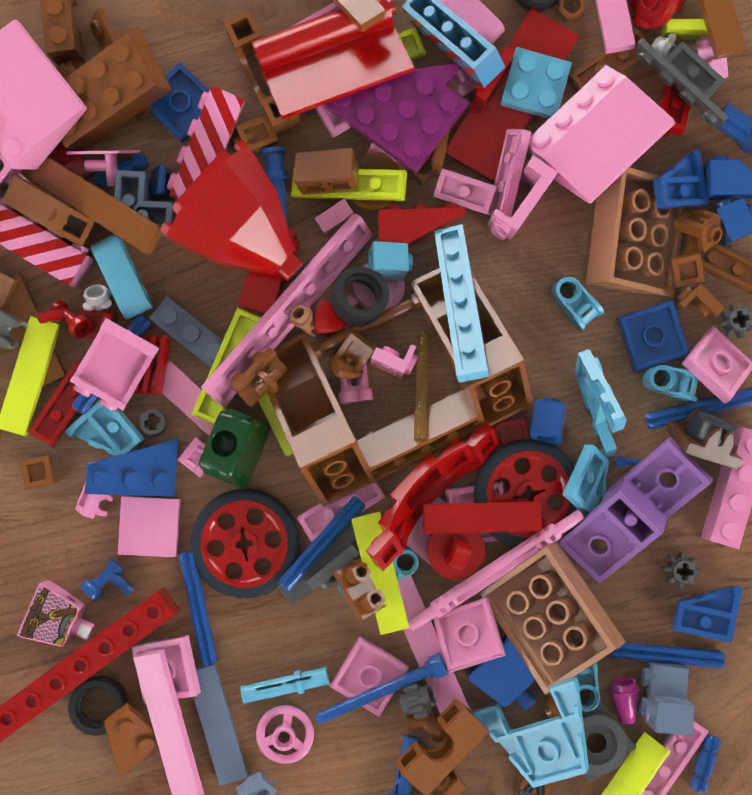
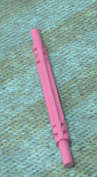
[408,510,585,632]

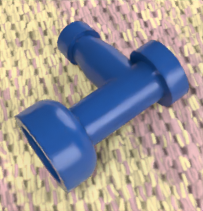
[80,558,135,602]

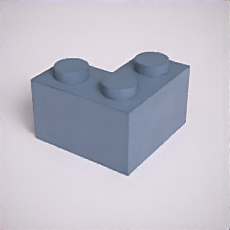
[114,170,177,238]
[638,662,695,736]

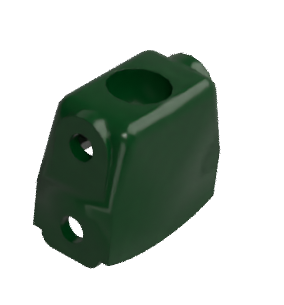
[199,408,271,489]

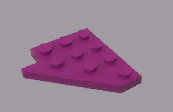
[323,63,469,174]

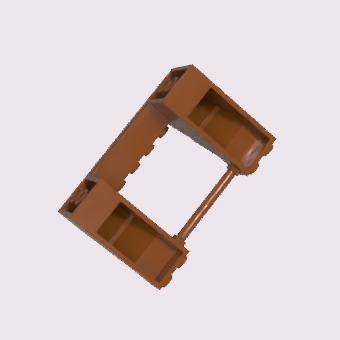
[267,268,534,507]

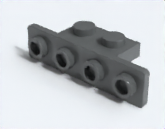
[636,38,728,127]
[277,511,368,605]

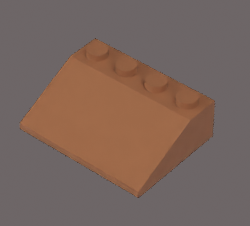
[586,167,685,298]
[479,542,626,695]

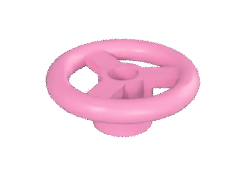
[256,705,314,764]

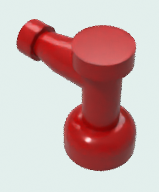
[37,300,92,339]

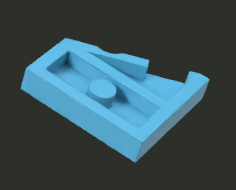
[64,399,145,456]
[563,445,609,516]

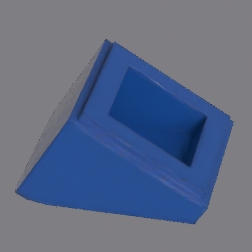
[151,164,173,199]

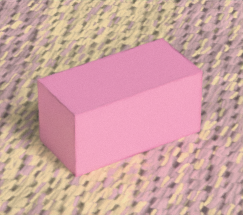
[314,199,354,236]

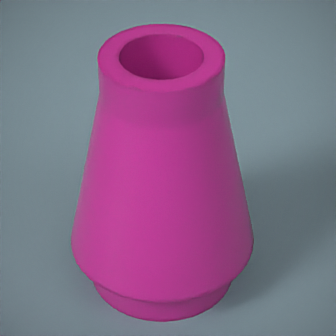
[610,677,640,724]

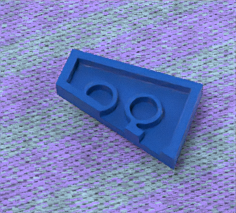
[85,438,178,496]

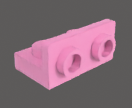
[370,344,418,379]

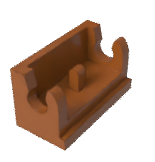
[294,148,359,195]

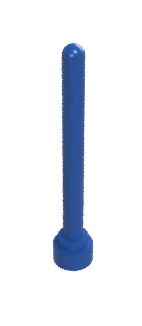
[315,652,449,724]

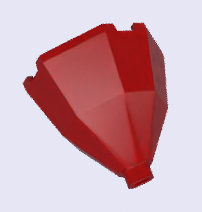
[160,140,303,281]

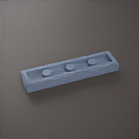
[193,663,249,786]

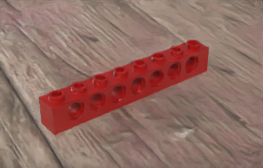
[0,587,180,742]

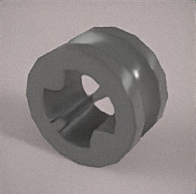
[139,409,167,435]

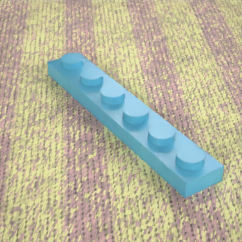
[434,224,490,383]

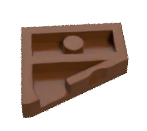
[104,702,158,776]

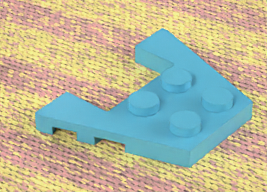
[574,349,627,458]
[473,677,589,788]

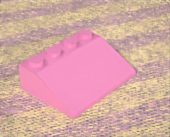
[0,19,88,170]
[527,65,675,204]

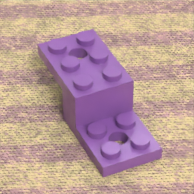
[558,437,713,584]

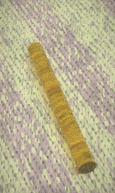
[414,332,429,442]

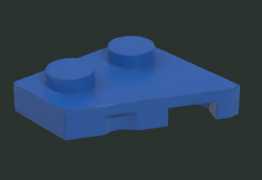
[653,150,709,209]
[671,585,743,643]

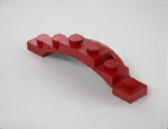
[366,422,500,572]

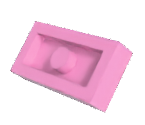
[433,168,498,214]

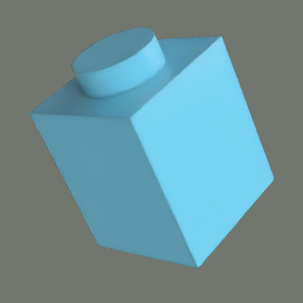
[368,242,413,281]

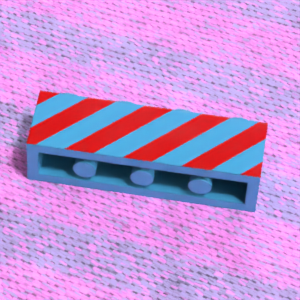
[401,0,506,88]

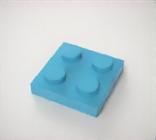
[500,47,572,119]

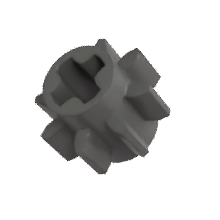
[717,303,752,339]
[661,552,701,589]
[400,681,436,720]

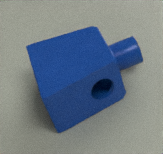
[466,635,537,711]

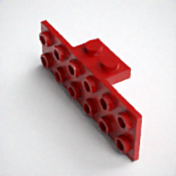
[445,8,579,181]

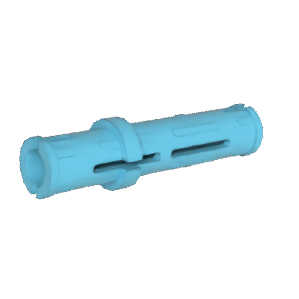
[240,666,330,704]

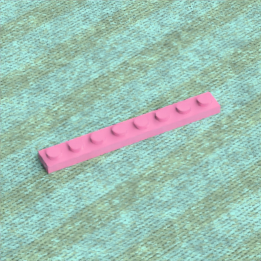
[201,213,373,408]

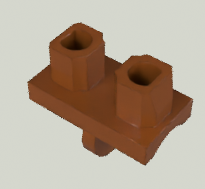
[230,348,288,407]
[333,559,386,621]

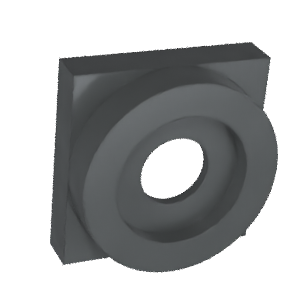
[582,701,636,783]

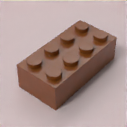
[61,33,172,151]

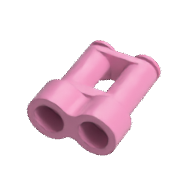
[338,364,374,405]

